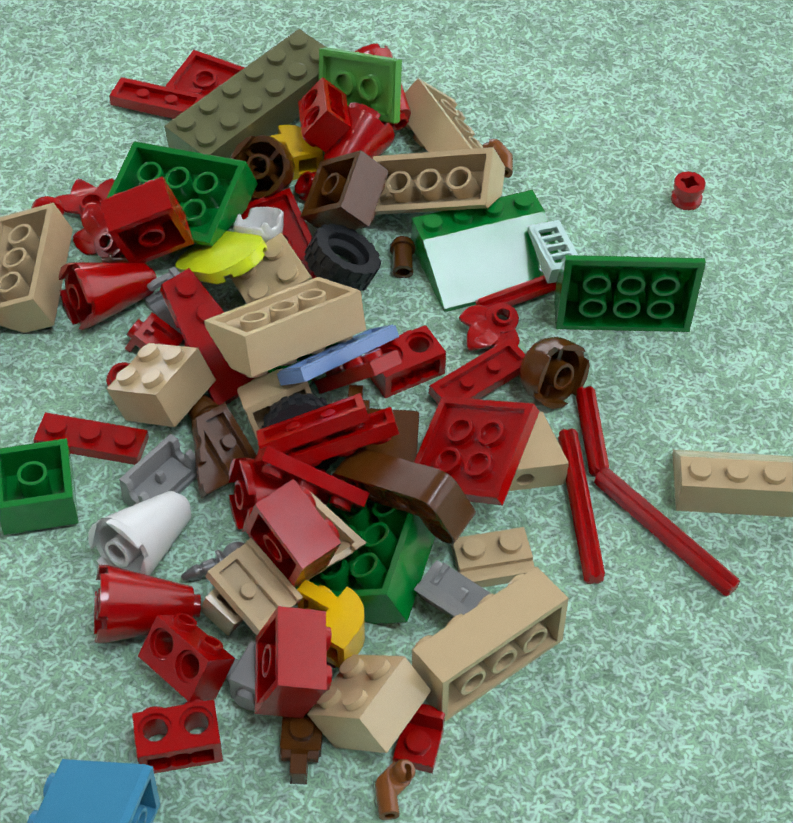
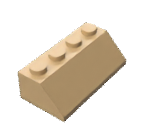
[373,147,505,215]
[0,203,73,333]
[204,277,366,378]
[672,449,793,517]
[412,567,569,721]

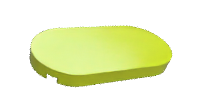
[175,231,268,284]

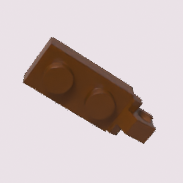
[280,708,323,785]

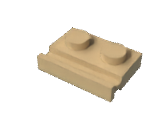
[451,527,536,587]
[205,538,303,636]

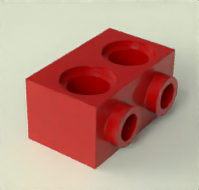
[298,77,351,152]
[365,325,446,398]
[138,613,235,702]
[132,699,223,774]

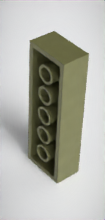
[164,29,326,159]

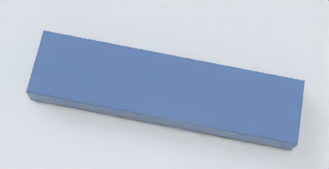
[277,324,399,386]

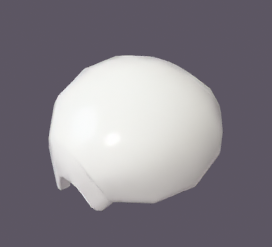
[233,207,284,243]

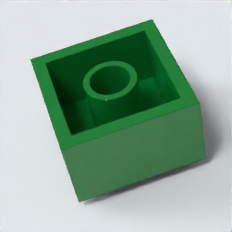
[0,438,79,535]

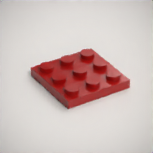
[414,397,540,506]

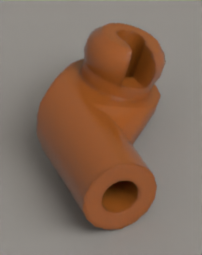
[482,138,513,178]
[375,759,416,820]

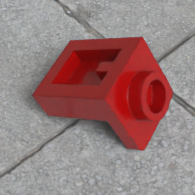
[125,312,184,352]
[393,704,445,774]

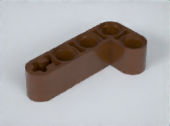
[332,447,476,545]

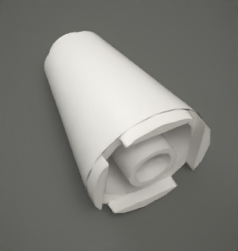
[88,491,191,576]

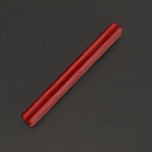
[558,428,605,584]
[594,467,740,596]

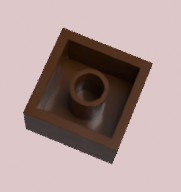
[300,150,389,230]

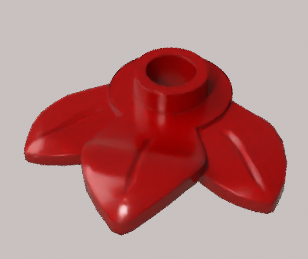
[56,178,115,218]
[73,203,123,258]
[459,303,520,351]

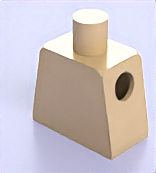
[237,368,312,439]
[509,411,569,491]

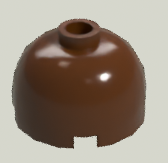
[231,135,295,199]
[520,337,590,409]

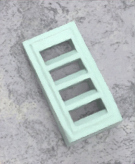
[527,220,578,284]

